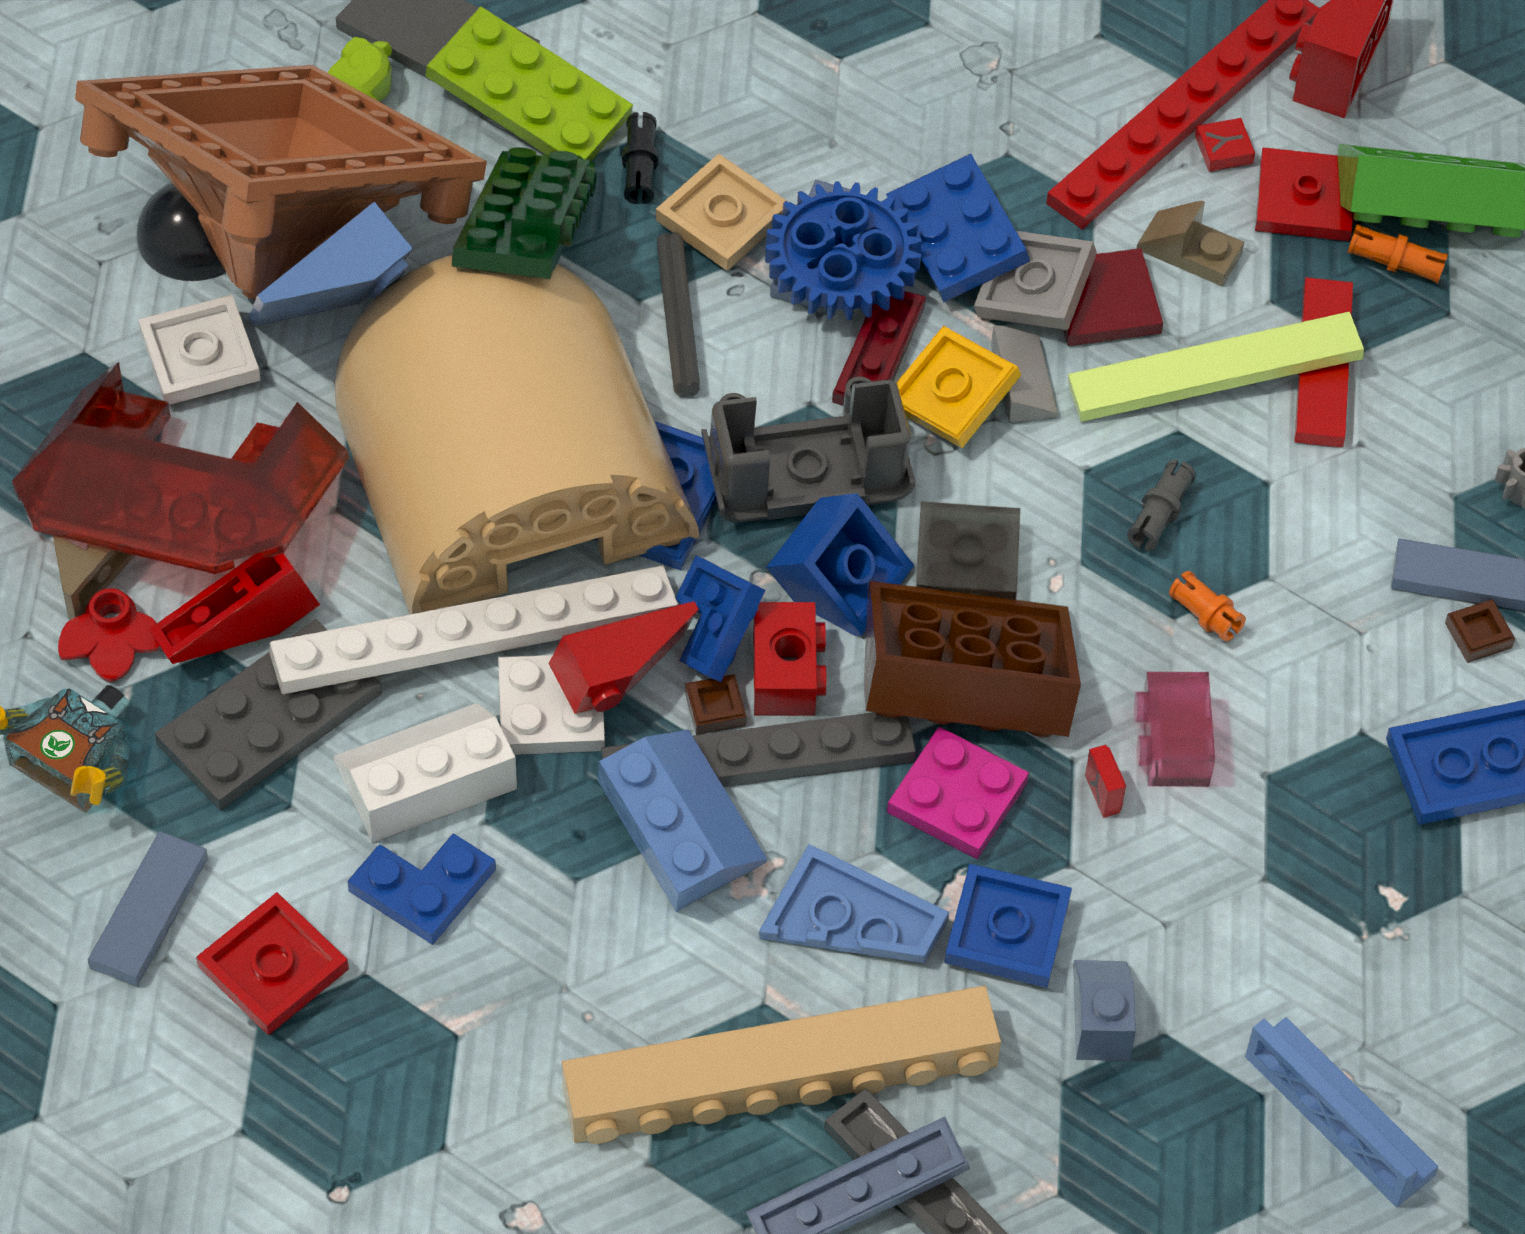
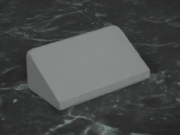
[991,325,1058,423]

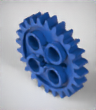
[765,181,922,320]

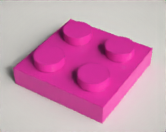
[887,727,1029,860]

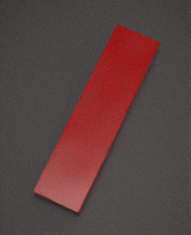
[1294,277,1353,448]

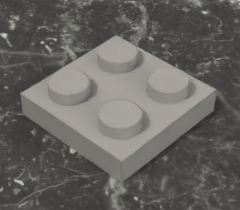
[974,231,1097,330]

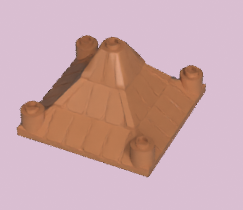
[75,65,487,299]

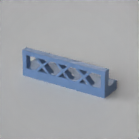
[1245,1017,1439,1208]

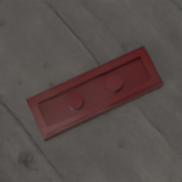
[832,291,926,406]

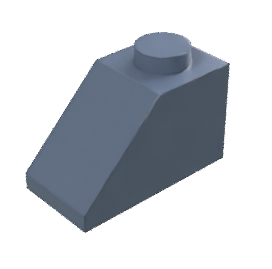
[1073,960,1136,1061]

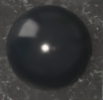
[136,182,226,281]

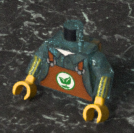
[0,685,131,813]

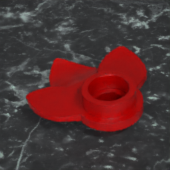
[58,588,160,682]

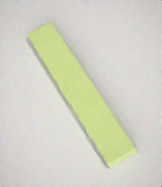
[1068,312,1364,422]

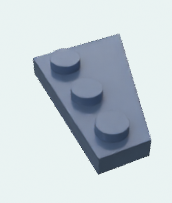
[759,844,949,964]

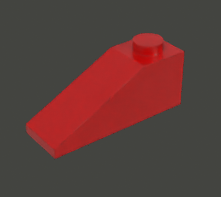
[149,541,320,664]
[548,601,699,714]

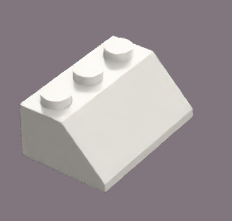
[333,703,517,843]

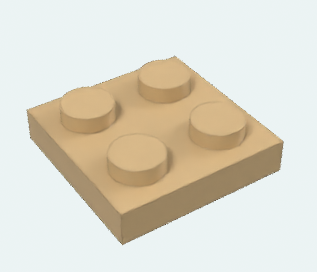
[656,154,788,271]

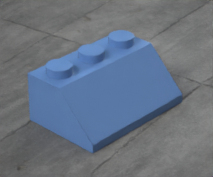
[598,730,767,912]

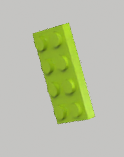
[425,6,633,162]

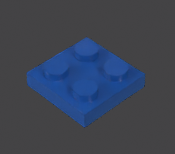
[944,863,1072,988]

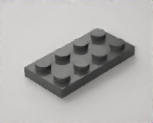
[154,619,382,811]

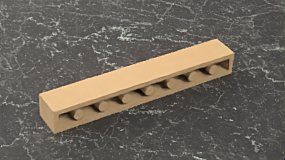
[561,985,1001,1144]

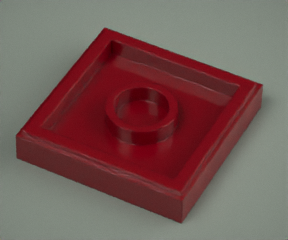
[1063,248,1163,346]

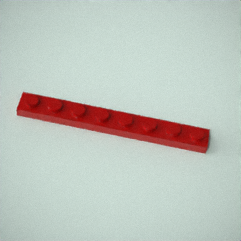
[1046,0,1319,229]

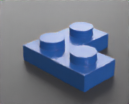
[675,555,766,682]
[347,833,496,945]

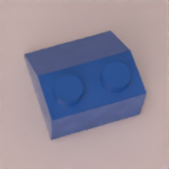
[766,493,914,636]

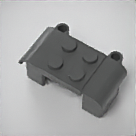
[701,377,915,522]

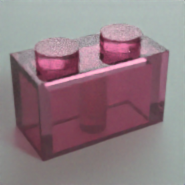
[1134,672,1215,787]

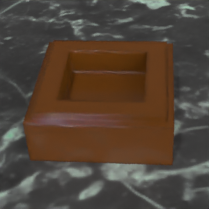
[1445,599,1515,663]
[685,674,747,735]

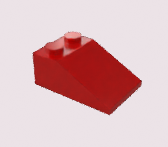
[1289,0,1394,119]

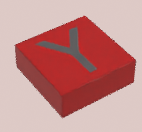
[1195,118,1255,172]
[1085,744,1126,818]

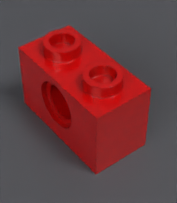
[753,602,827,716]

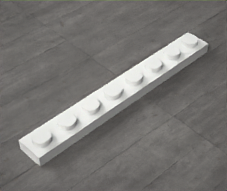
[270,565,678,694]

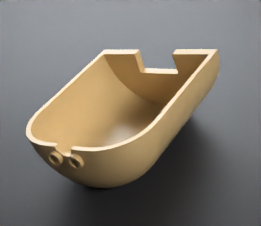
[335,255,699,614]

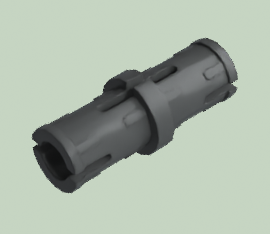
[1127,459,1196,551]

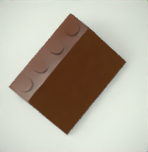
[864,581,1081,737]

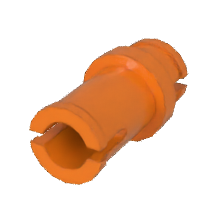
[1169,571,1246,641]

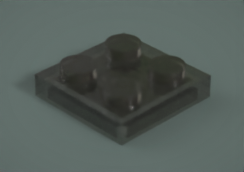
[915,501,1020,600]

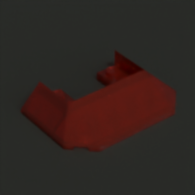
[12,362,349,574]

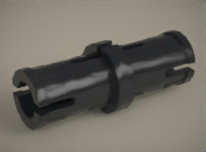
[622,112,659,204]

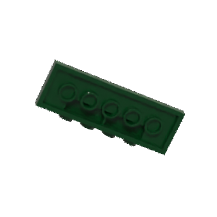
[452,147,597,279]

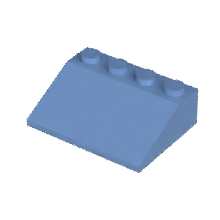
[248,202,413,326]

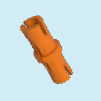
[1347,224,1448,283]

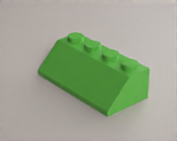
[1338,144,1525,237]

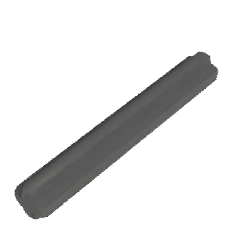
[657,232,700,397]

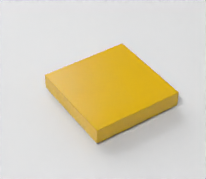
[896,325,1021,448]

